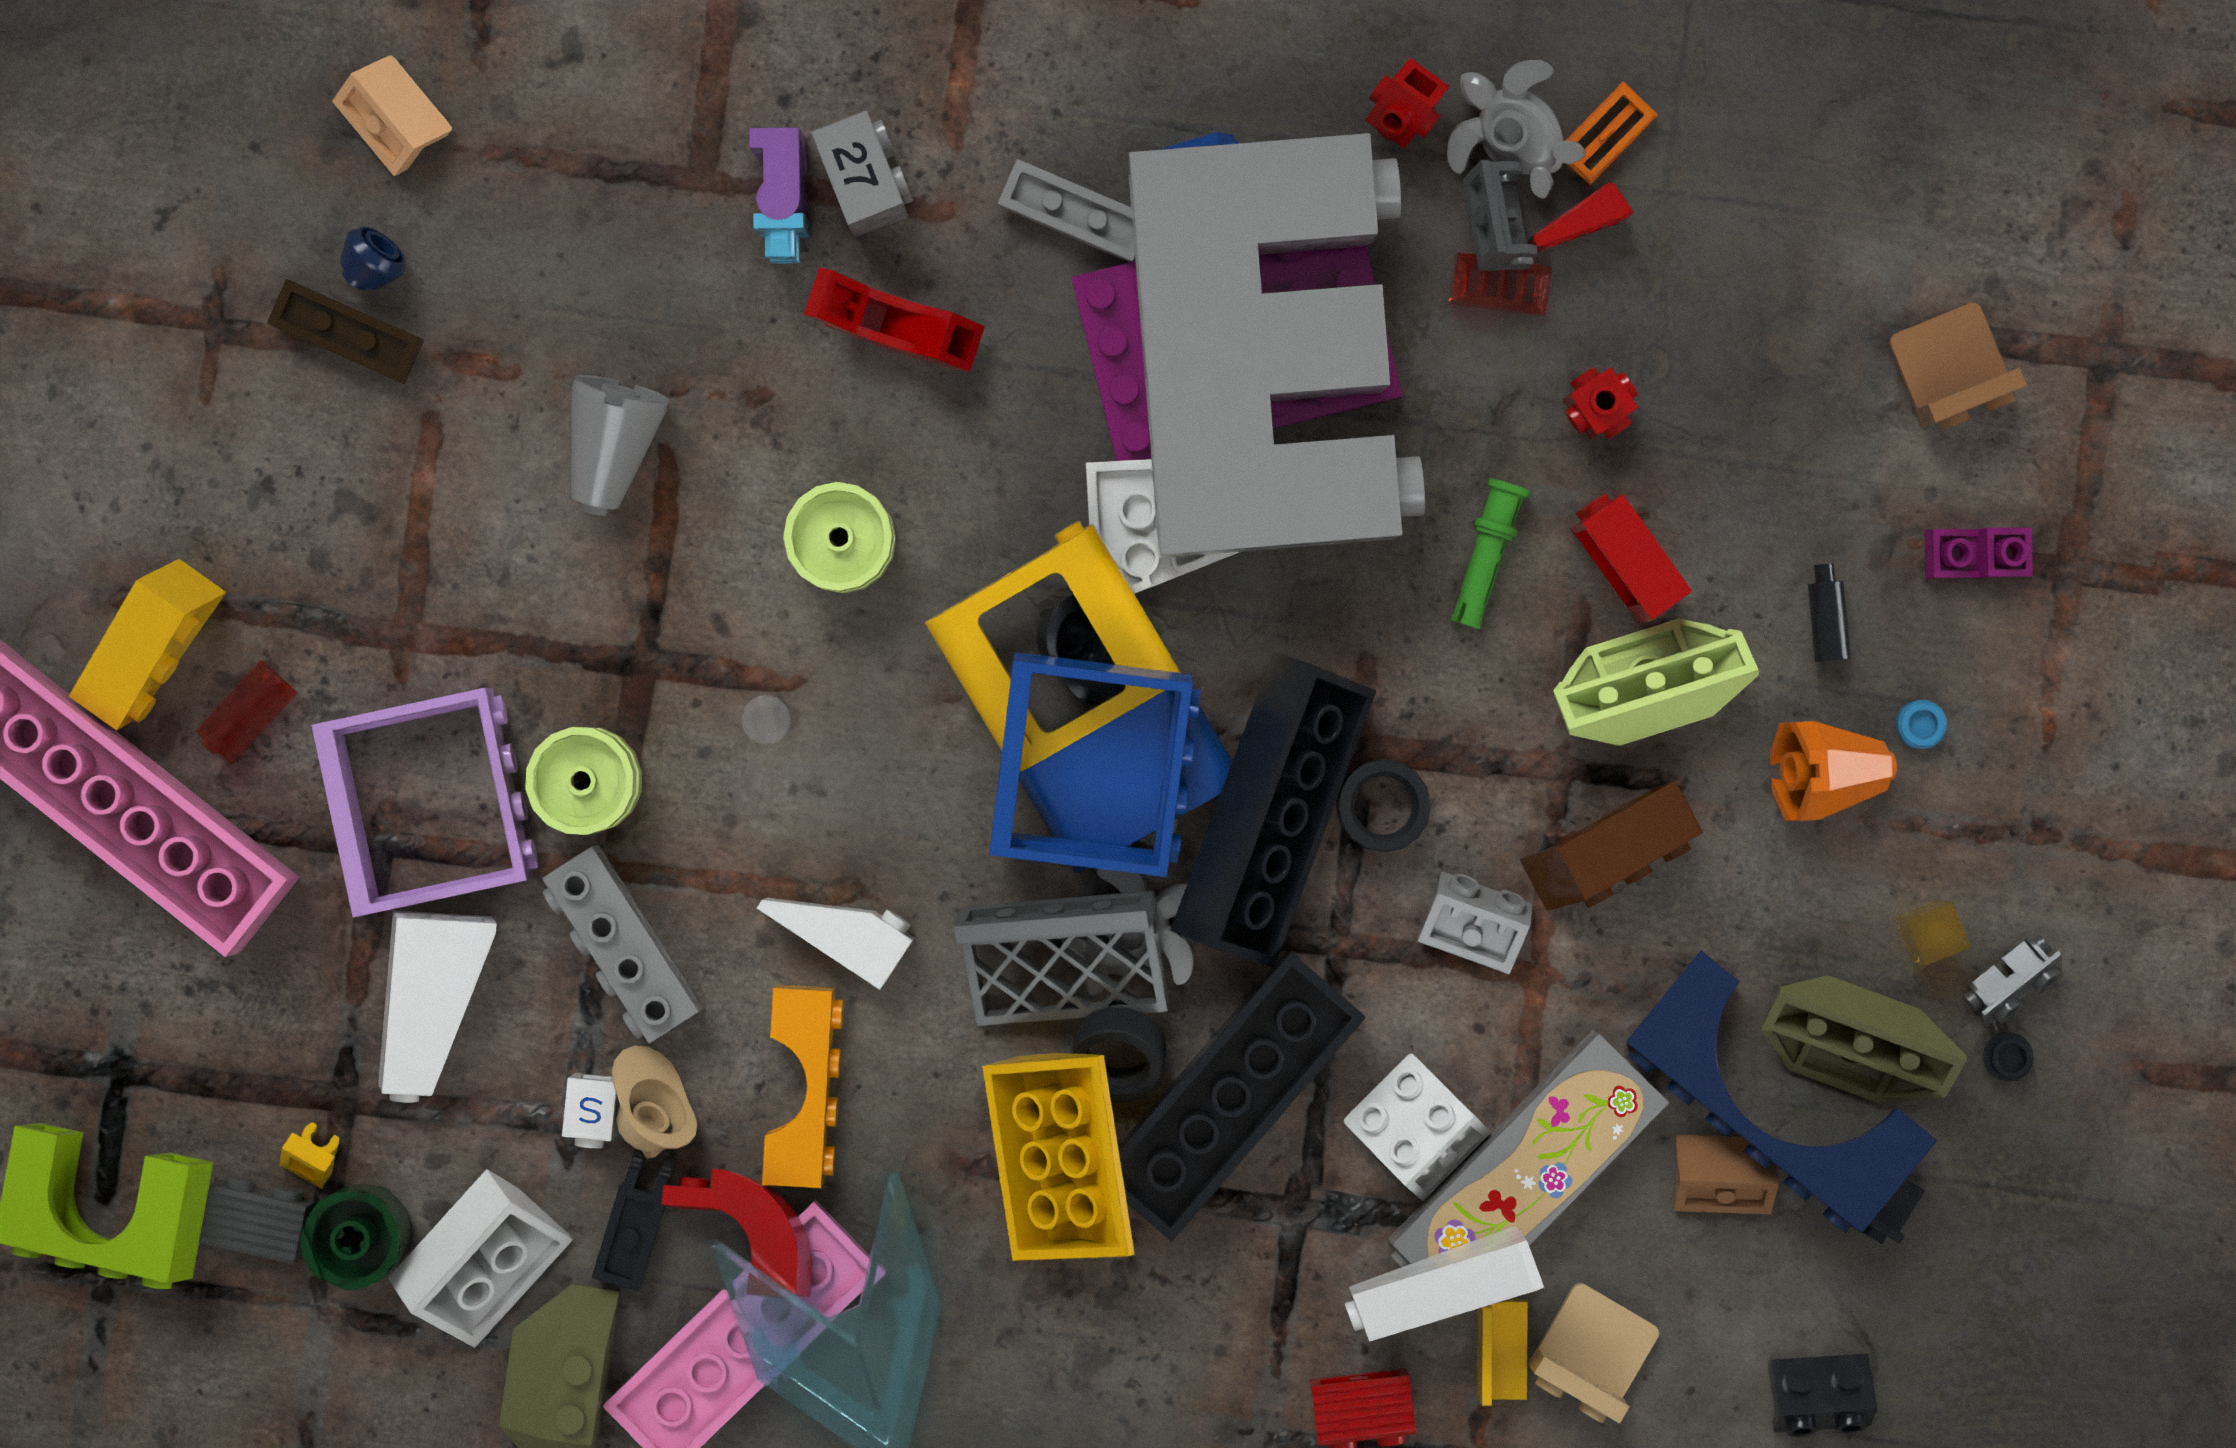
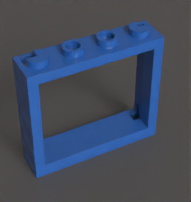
[989,652,1201,877]

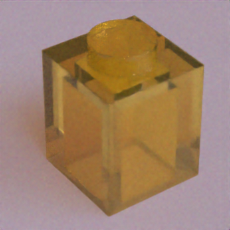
[1894,899,1971,966]

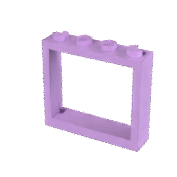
[311,688,538,918]

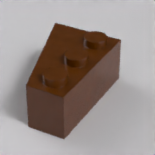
[1519,781,1703,911]

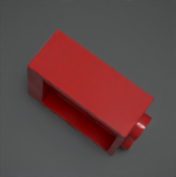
[1570,493,1693,623]

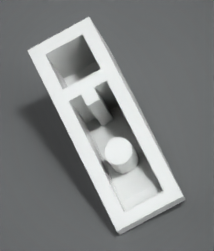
[757,898,915,990]

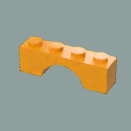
[762,985,844,1188]

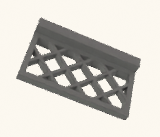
[953,891,1170,1026]

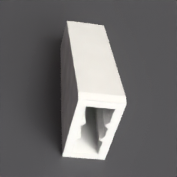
[378,910,497,1103]
[1344,1226,1544,1342]

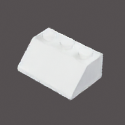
[388,1169,573,1348]

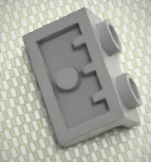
[1418,872,1532,974]

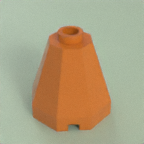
[1770,721,1897,821]

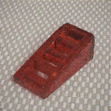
[1449,252,1552,316]

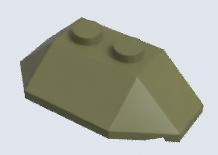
[1761,975,1967,1104]
[499,1283,621,1448]

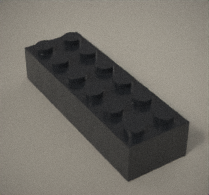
[1170,652,1376,968]
[1118,949,1366,1242]

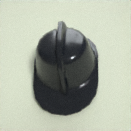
[1036,594,1124,704]

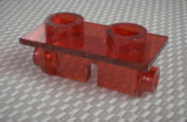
[195,660,298,764]

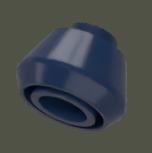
[340,227,405,291]

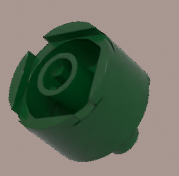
[300,1184,411,1290]

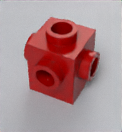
[1365,58,1450,149]
[1563,367,1639,440]

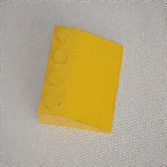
[982,1053,1135,1261]

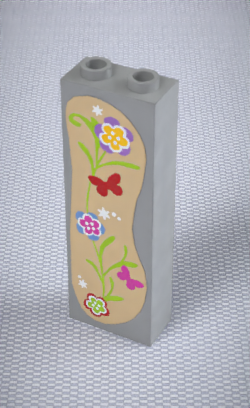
[1389,1030,1669,1314]

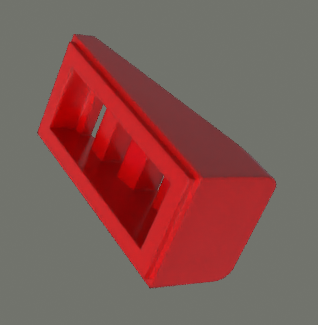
[1528,182,1634,252]

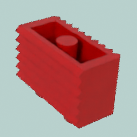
[1309,1368,1416,1448]

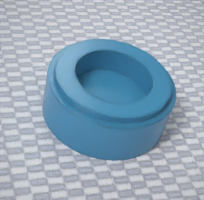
[1895,700,1947,749]

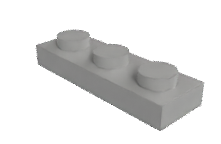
[997,159,1135,263]

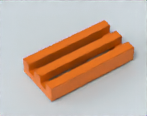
[1565,81,1658,187]

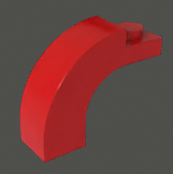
[804,267,985,373]
[662,1168,812,1297]

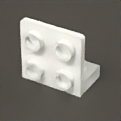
[1344,1054,1491,1201]

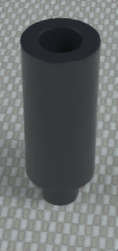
[1808,563,1851,662]

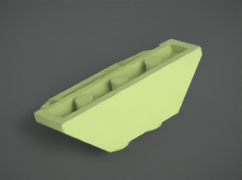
[1553,618,1759,746]

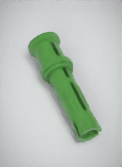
[1450,478,1531,629]

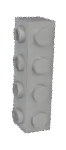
[542,845,704,1044]

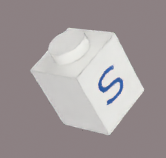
[562,1073,620,1148]

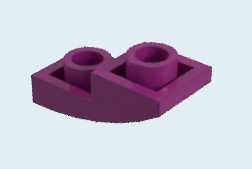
[1924,528,2033,579]

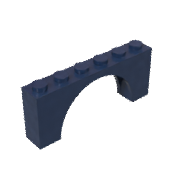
[1626,950,1938,1234]

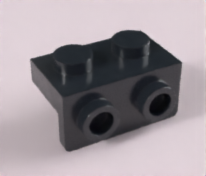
[1768,1354,1878,1437]

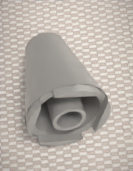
[571,375,669,516]

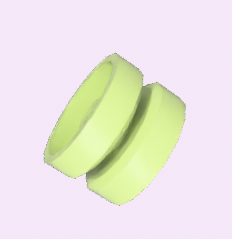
[783,482,897,593]
[525,727,642,835]

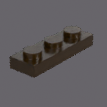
[267,279,424,384]

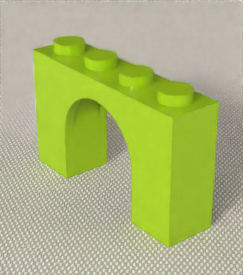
[0,1123,214,1289]

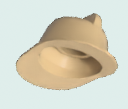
[612,1045,697,1158]

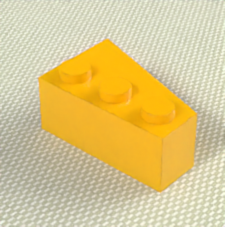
[68,559,227,730]

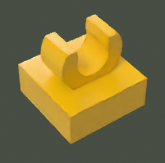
[279,1122,339,1189]

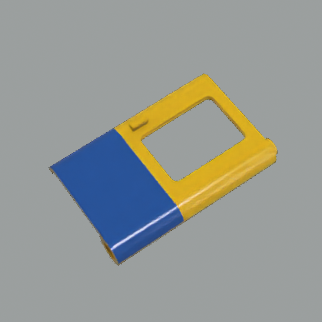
[925,521,1232,873]

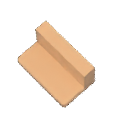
[332,56,452,176]

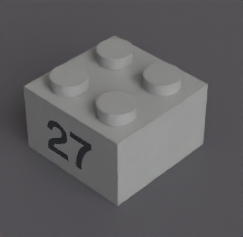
[811,110,913,238]

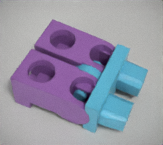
[749,128,811,264]

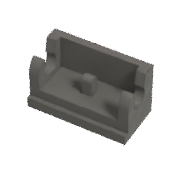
[1463,160,1538,271]

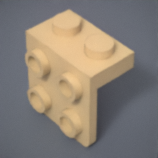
[1528,1283,1659,1424]

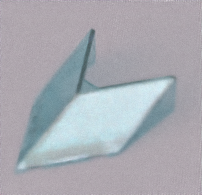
[705,1169,941,1448]

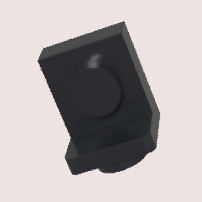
[1862,1179,1925,1245]

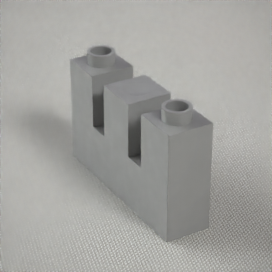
[1128,133,1425,558]

